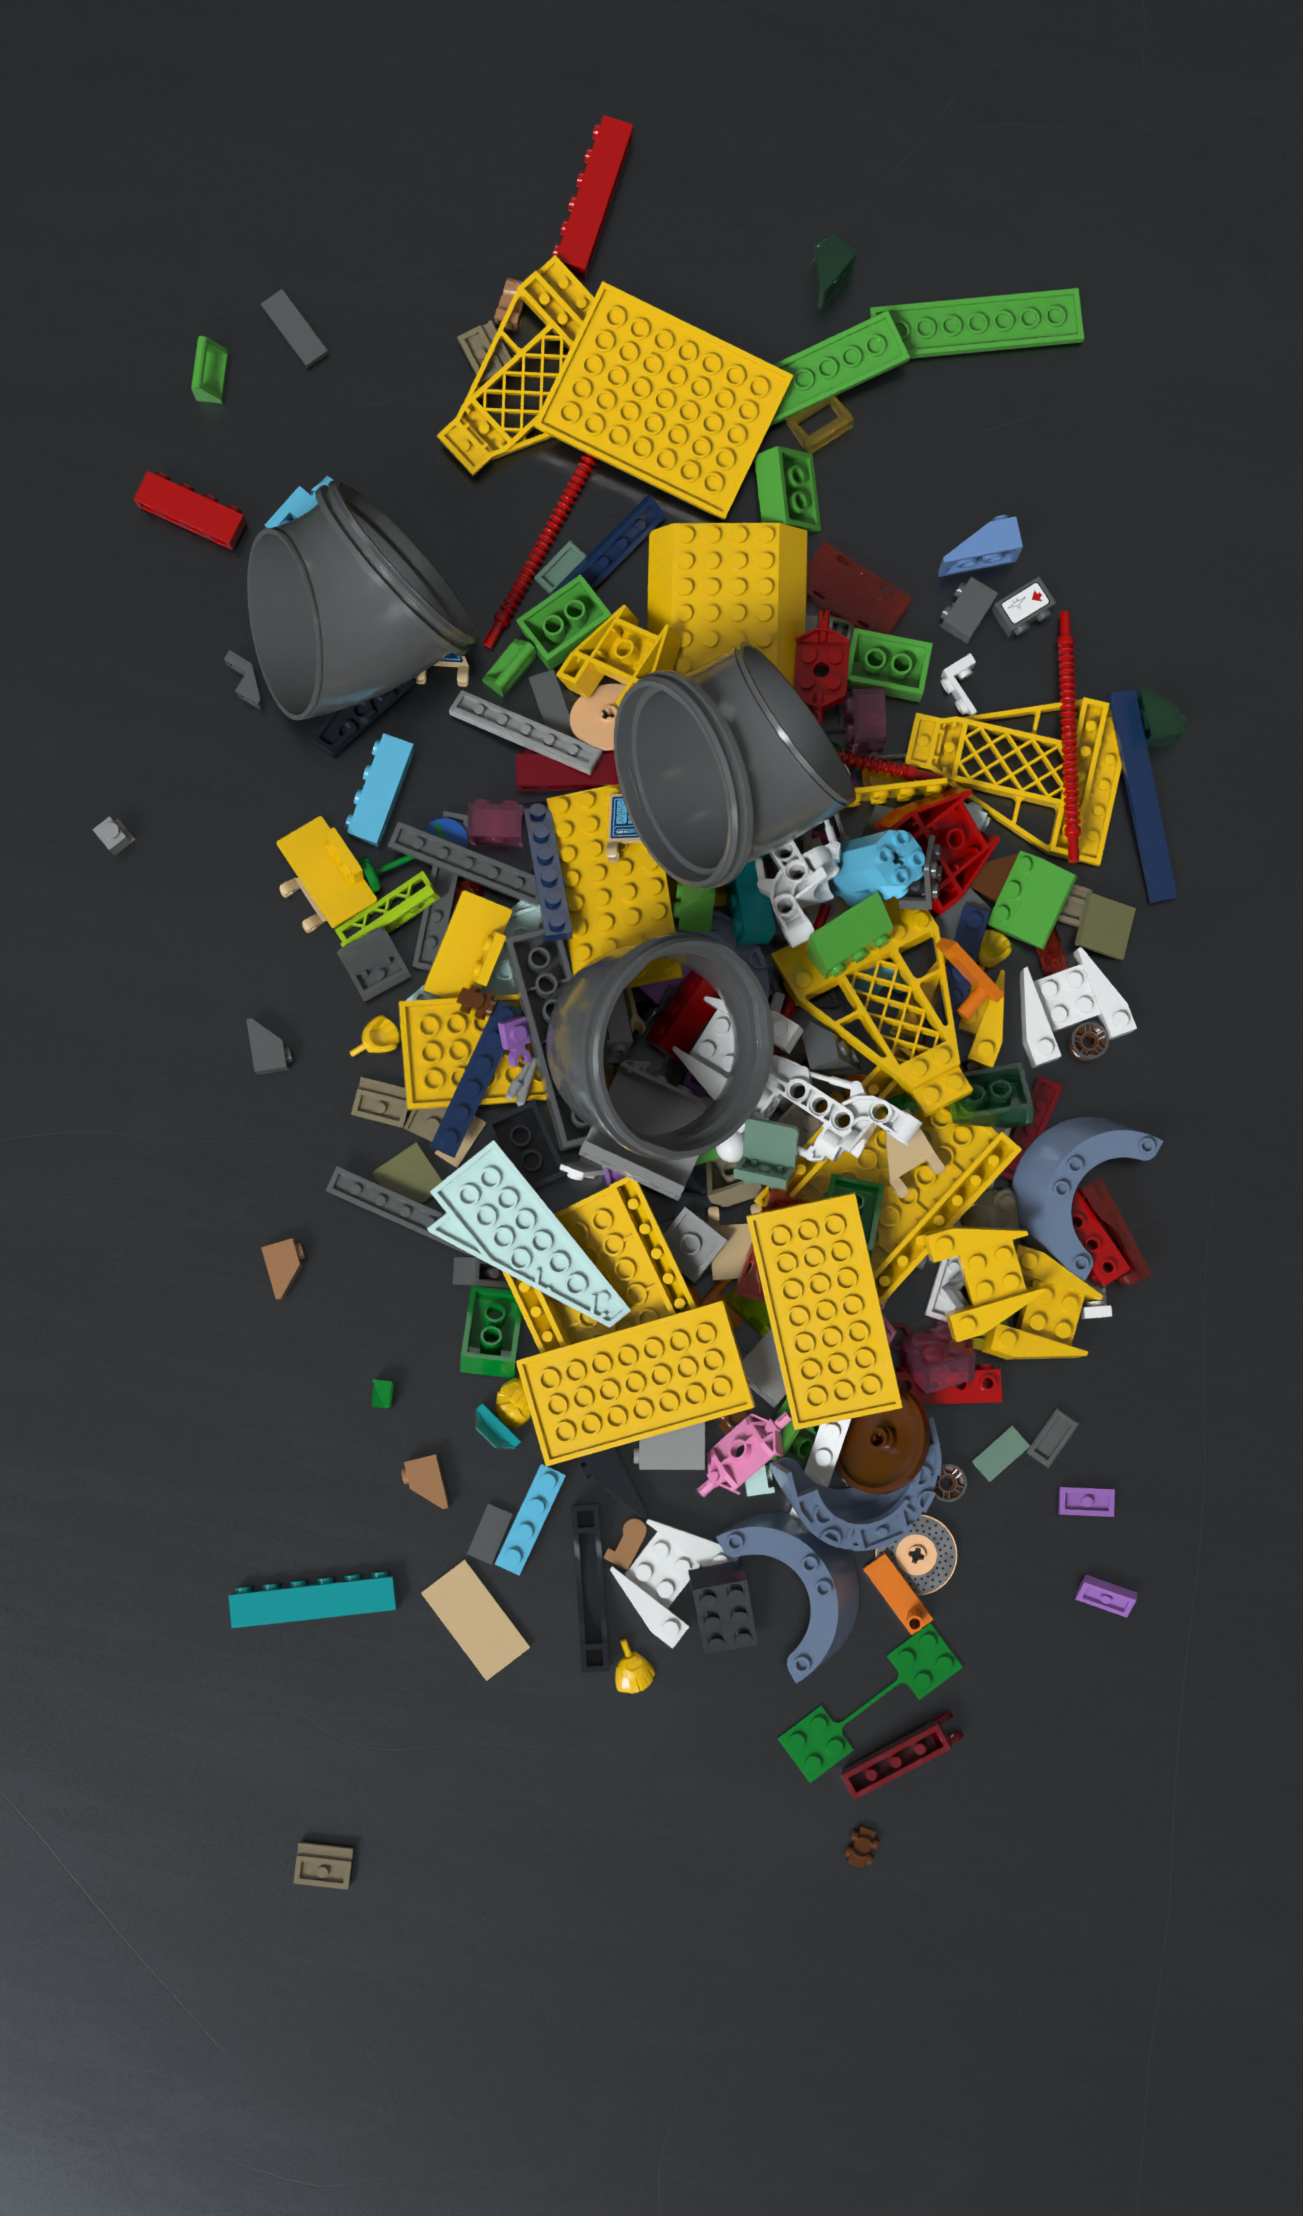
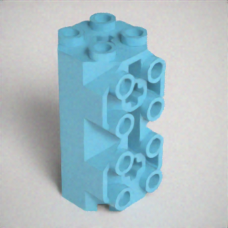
[828,830,925,908]

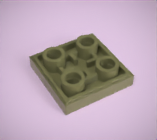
[1074,893,1136,960]
[371,1142,442,1204]

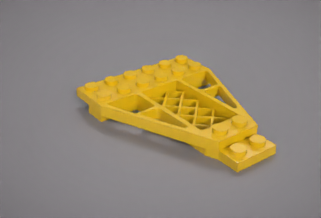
[437,255,594,476]
[904,697,1122,866]
[771,896,973,1118]

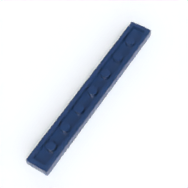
[1107,689,1178,903]

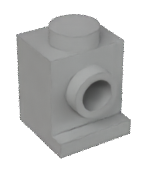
[93,816,136,856]

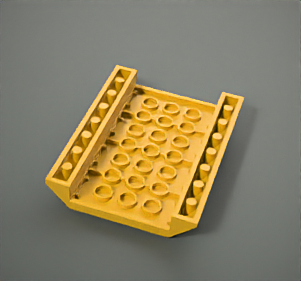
[647,523,808,687]
[754,1045,1022,1306]
[502,1177,698,1353]

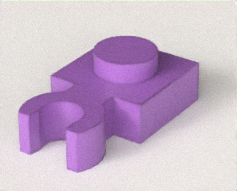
[498,1016,531,1067]

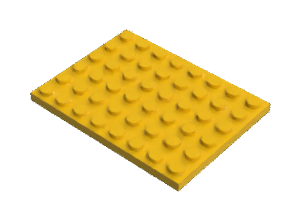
[534,281,793,520]

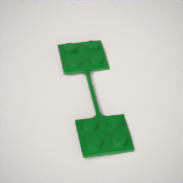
[777,1623,963,1783]

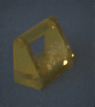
[786,396,854,454]

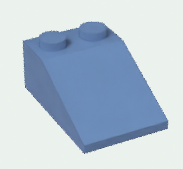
[938,515,1023,577]

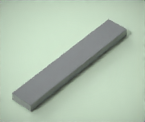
[449,690,603,775]

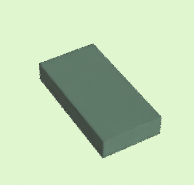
[534,541,587,594]
[971,1426,1030,1482]

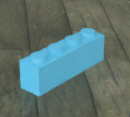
[345,733,415,848]
[495,1463,567,1576]

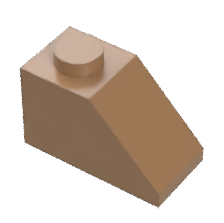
[261,1238,305,1300]
[401,1454,450,1509]

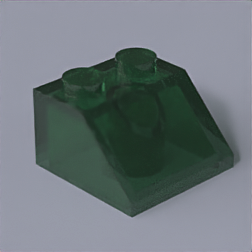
[813,233,857,310]
[1136,686,1187,750]

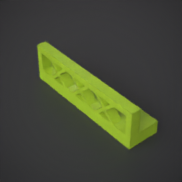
[335,871,441,948]

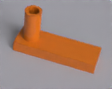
[935,937,1005,1021]
[863,1552,934,1635]

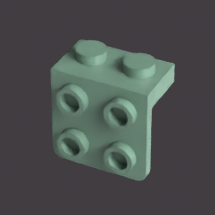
[733,1117,799,1190]

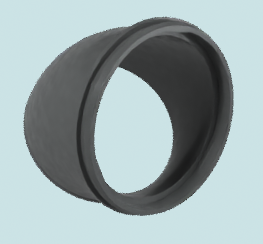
[247,479,478,720]
[614,642,856,888]
[546,933,774,1161]

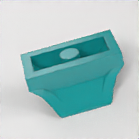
[476,1403,522,1449]

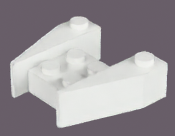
[1020,947,1137,1069]
[672,996,804,1122]
[610,1518,739,1649]

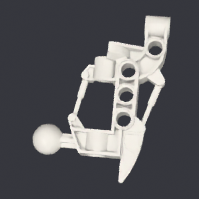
[755,764,851,949]
[716,1055,922,1163]

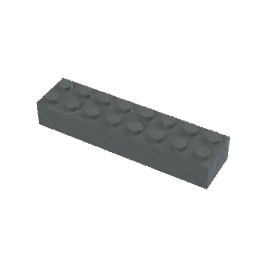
[504,929,591,1151]

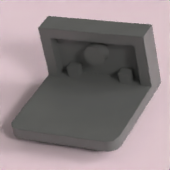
[899,835,942,910]
[337,927,411,1002]

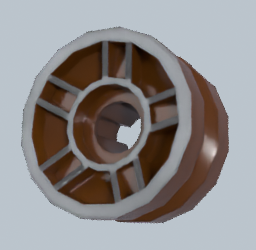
[1069,1022,1109,1061]
[934,1464,967,1502]

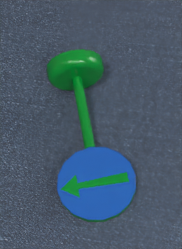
[359,818,469,893]

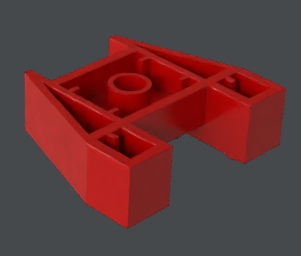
[875,787,1000,914]

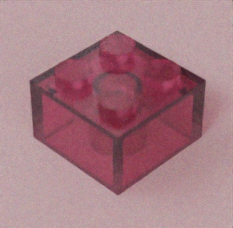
[844,688,887,753]
[467,799,524,847]
[900,1324,976,1394]

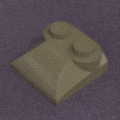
[706,1158,765,1207]
[960,1186,1020,1242]

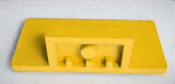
[847,764,948,807]
[277,816,377,928]
[423,890,512,999]

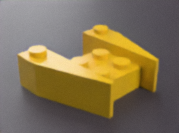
[556,605,682,707]
[889,954,1005,1071]
[922,1226,1044,1342]
[982,1245,1103,1360]

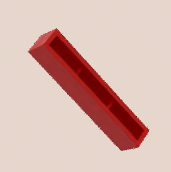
[552,115,633,279]

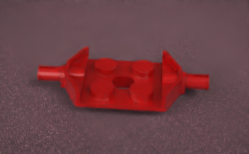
[793,610,850,726]

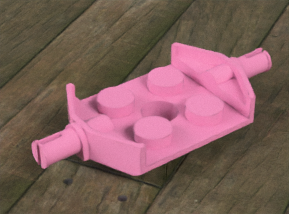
[697,1411,792,1497]

